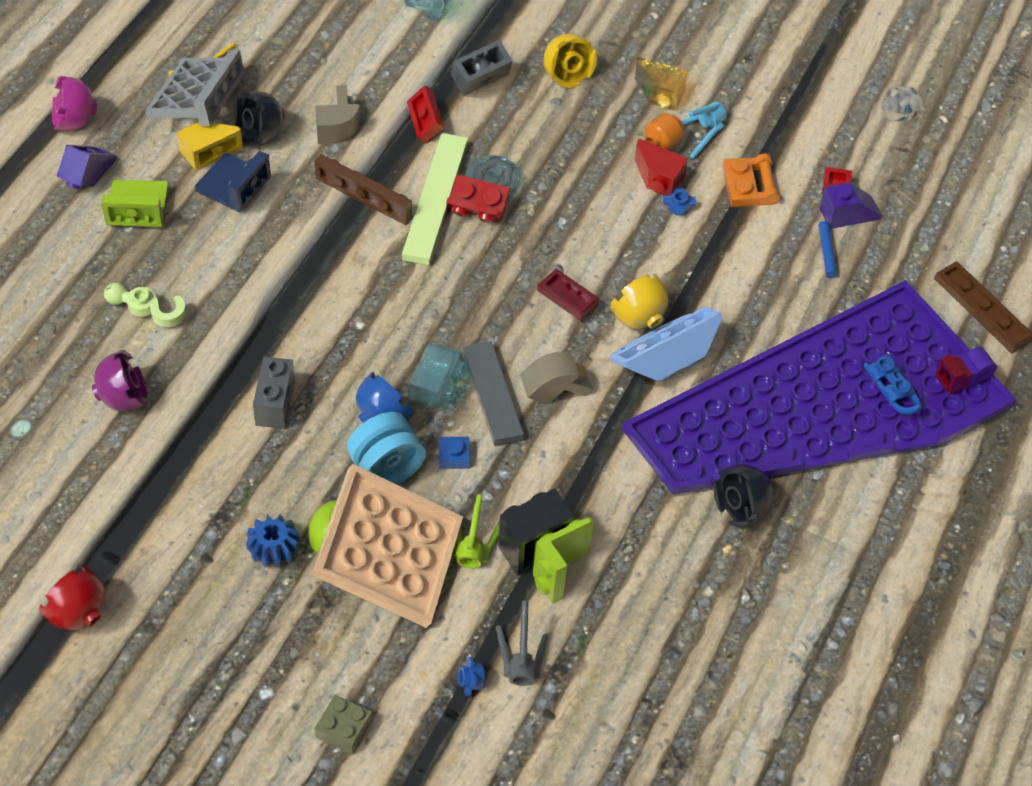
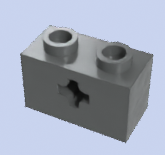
[451,39,513,96]
[253,357,295,429]

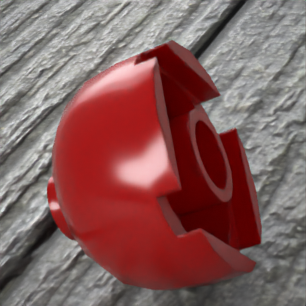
[39,565,105,631]

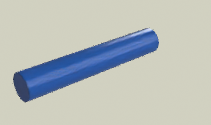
[818,221,837,278]

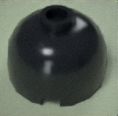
[234,91,285,146]
[713,464,773,528]

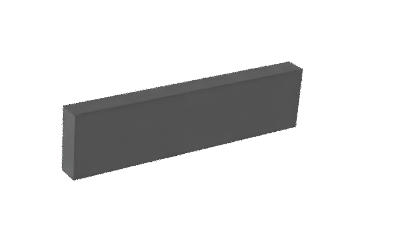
[463,341,524,446]

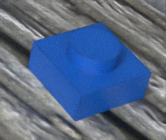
[439,437,470,469]

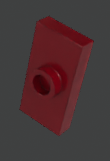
[537,268,600,321]

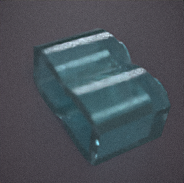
[408,342,466,410]

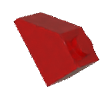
[635,138,688,196]

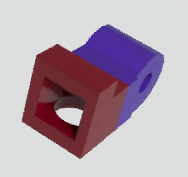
[935,347,997,395]

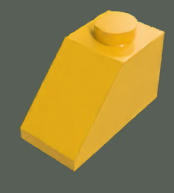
[176,122,243,171]

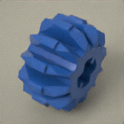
[246,514,300,569]

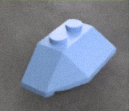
[610,306,722,381]

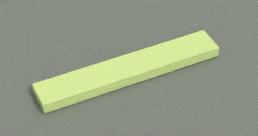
[402,133,468,265]

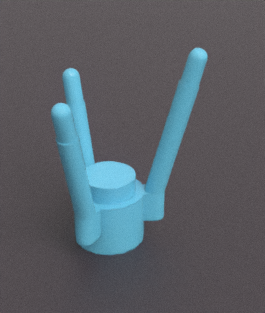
[682,101,727,159]

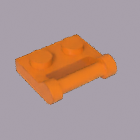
[722,153,780,207]

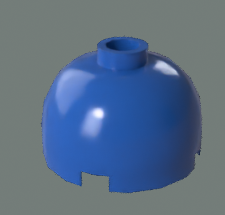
[355,372,415,423]

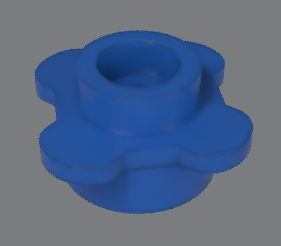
[663,188,696,216]
[458,657,484,696]

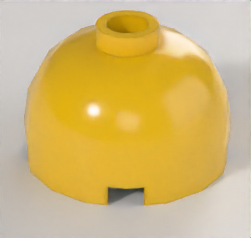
[543,33,597,88]
[610,274,669,329]

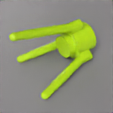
[453,494,500,569]

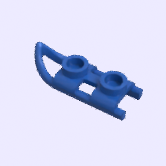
[863,355,922,415]

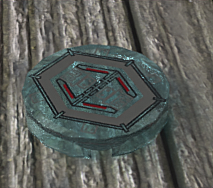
[466,155,520,198]

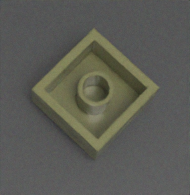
[314,694,372,754]

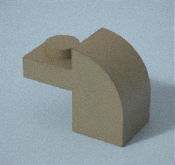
[316,85,360,144]
[520,352,593,404]

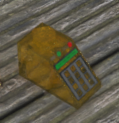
[635,57,688,111]

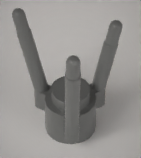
[496,600,548,686]

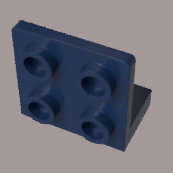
[195,151,271,213]

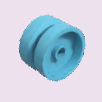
[346,412,426,485]

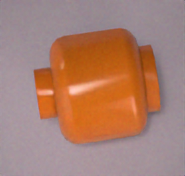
[644,113,684,150]

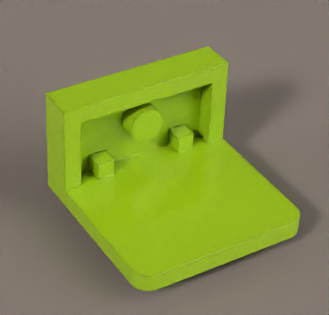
[533,517,594,604]

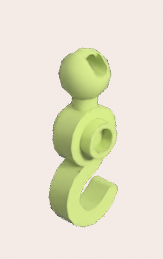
[104,283,186,327]

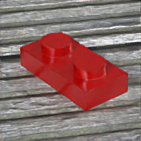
[407,85,444,143]

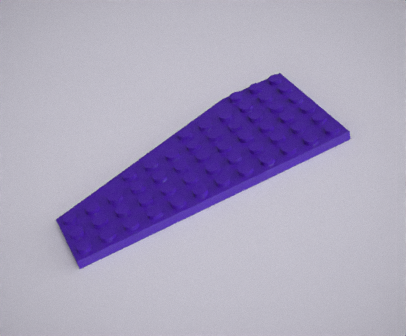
[622,280,1017,495]

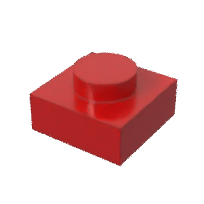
[822,167,852,194]

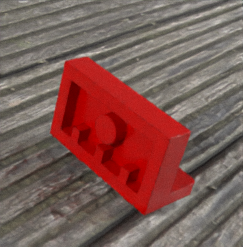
[446,174,511,223]

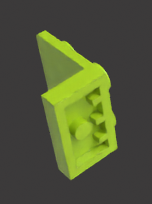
[101,180,168,227]

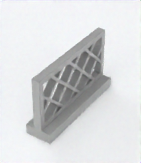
[145,49,245,126]

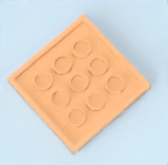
[311,464,463,628]

